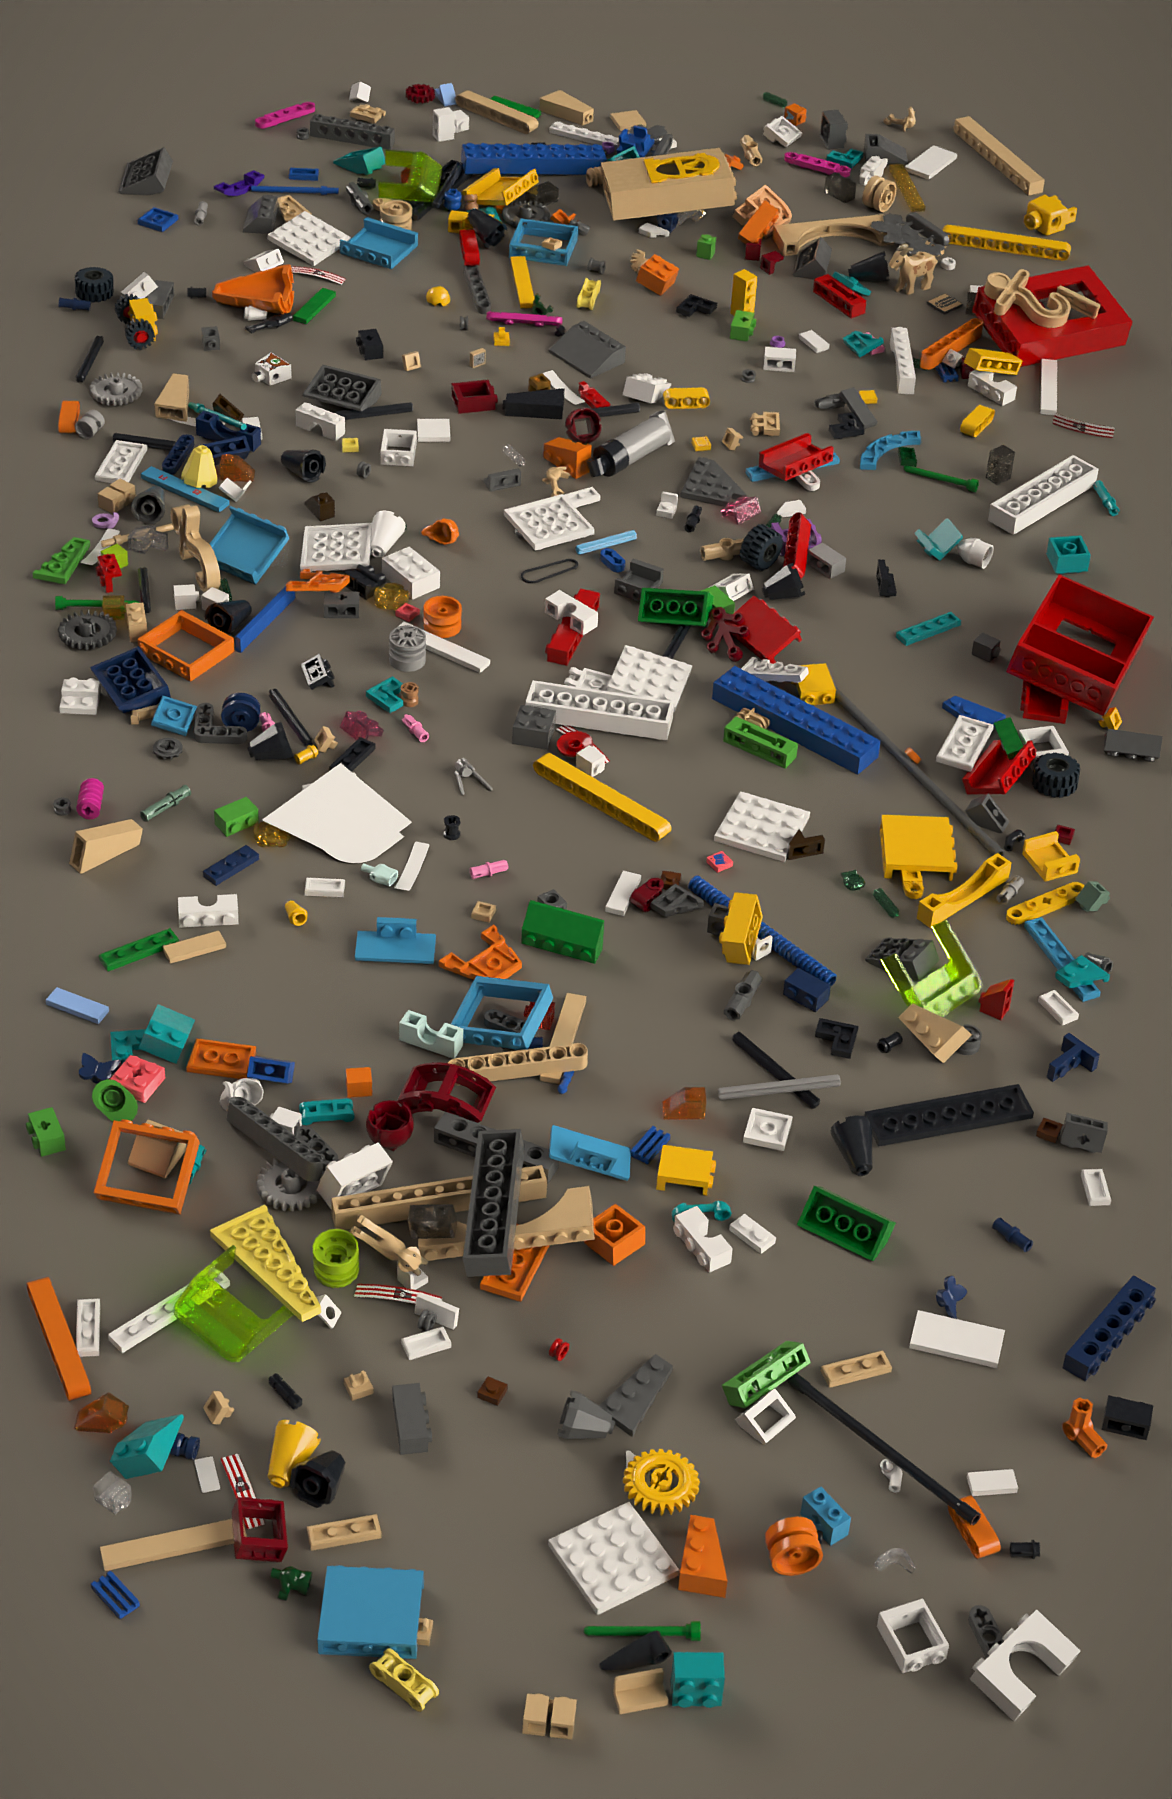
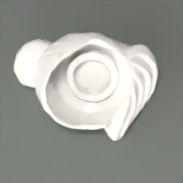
[220,1078,264,1111]

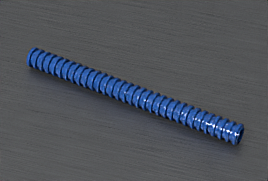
[688,875,837,986]

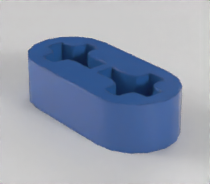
[600,548,625,573]

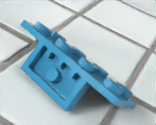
[355,917,436,964]
[549,1125,631,1181]

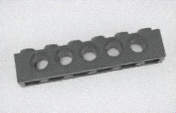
[310,114,395,150]
[434,1112,559,1184]

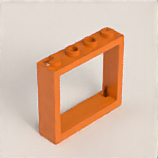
[138,610,234,682]
[94,1119,200,1215]

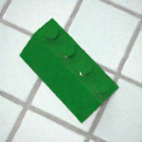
[638,588,714,626]
[521,900,604,964]
[797,1186,896,1261]

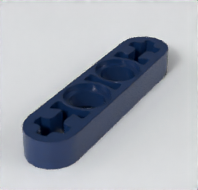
[162,434,194,475]

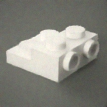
[763,116,802,147]
[59,677,101,715]

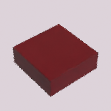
[1054,824,1075,845]

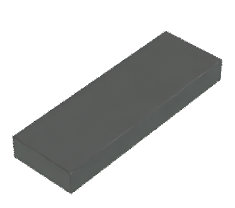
[840,387,878,429]

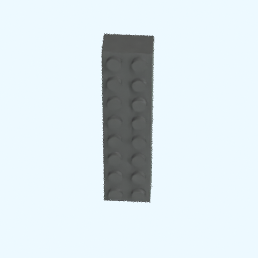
[463,1129,524,1277]

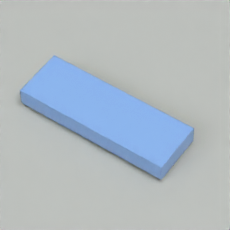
[46,987,109,1024]

